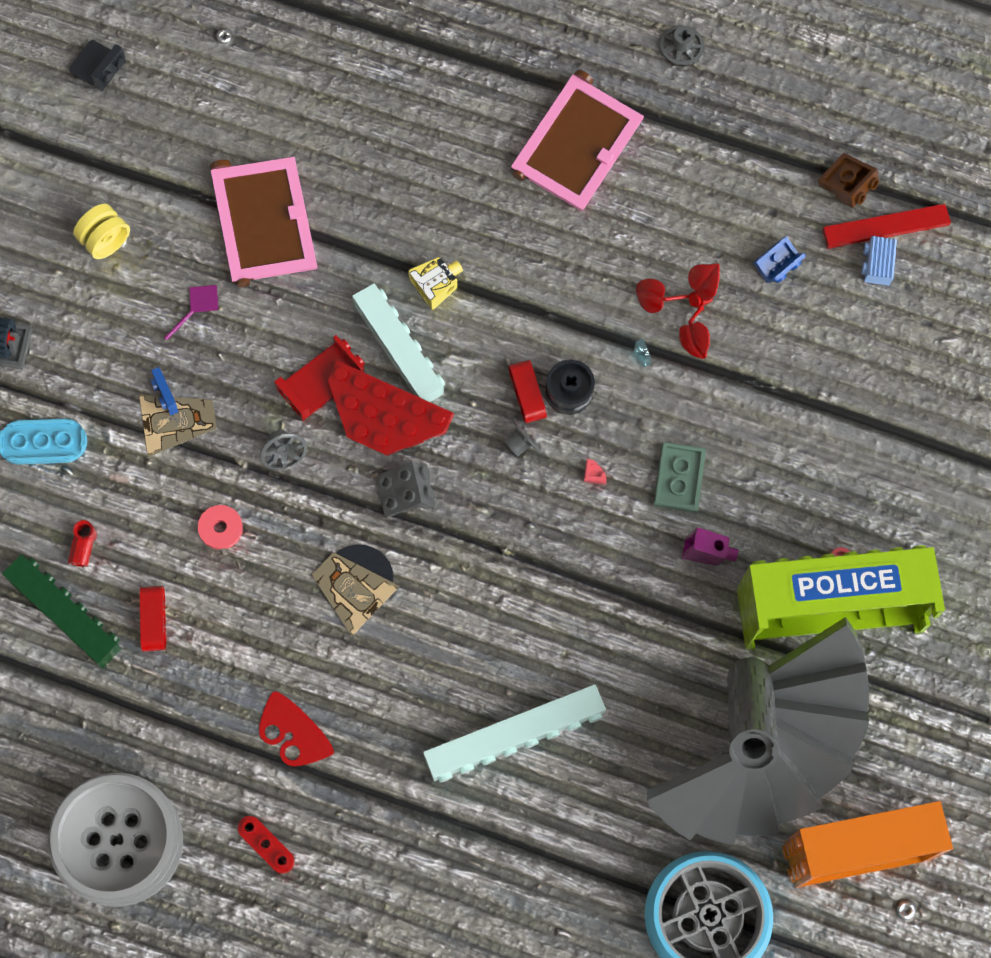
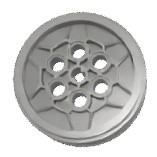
[48,773,183,907]

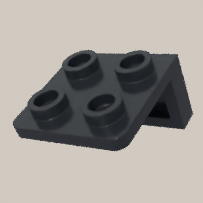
[69,40,126,91]

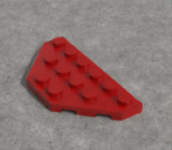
[328,360,454,456]

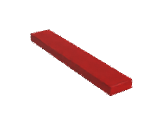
[822,204,951,249]

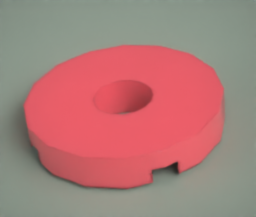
[198,505,243,550]

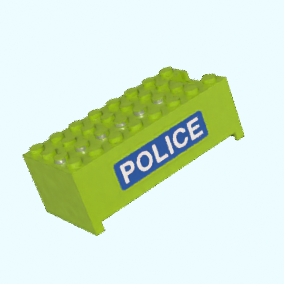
[737,545,945,650]

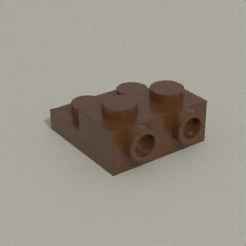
[818,152,879,208]

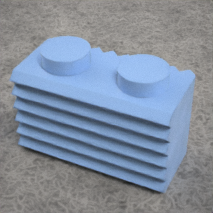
[861,236,897,286]

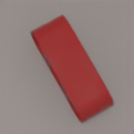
[508,360,547,424]
[140,586,166,652]

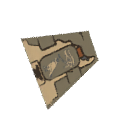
[139,394,217,457]
[312,552,400,636]

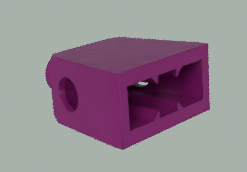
[681,527,739,566]

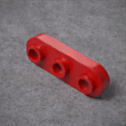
[238,816,295,874]

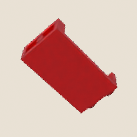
[274,335,365,421]

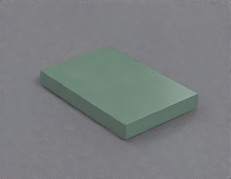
[653,442,706,513]

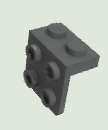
[377,461,436,517]

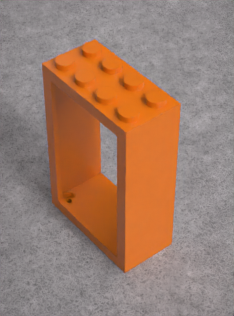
[782,801,953,888]

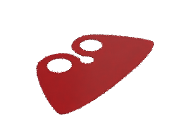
[259,691,334,766]

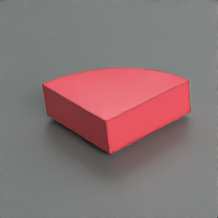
[584,459,606,485]

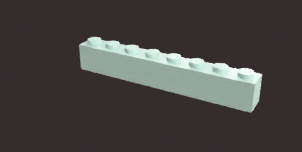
[423,684,606,783]

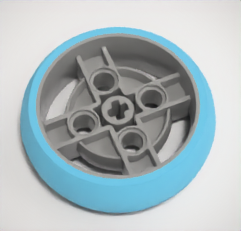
[645,851,773,958]

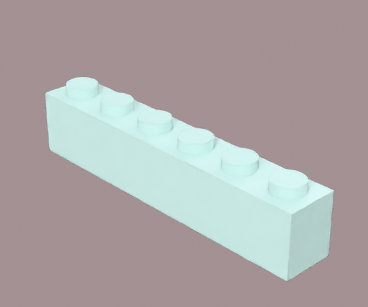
[352,283,445,402]

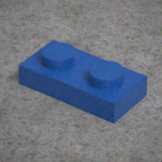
[150,367,179,416]

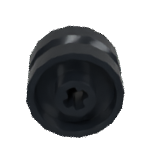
[545,359,595,415]

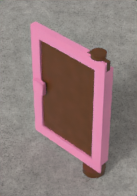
[511,70,644,212]
[210,157,317,287]

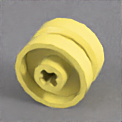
[73,204,130,259]

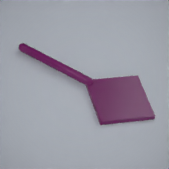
[164,285,219,340]

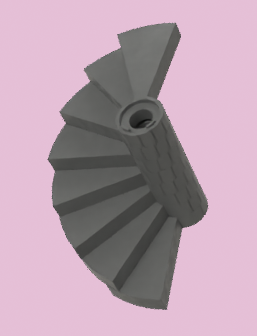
[647,617,869,845]

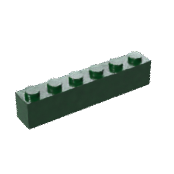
[2,554,121,668]

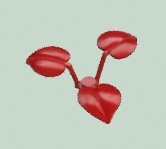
[636,263,720,359]

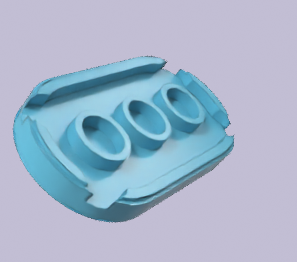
[0,419,87,465]

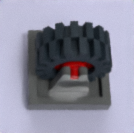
[0,317,33,369]

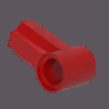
[68,520,97,567]

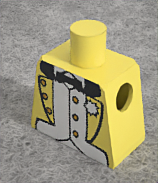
[409,258,463,310]

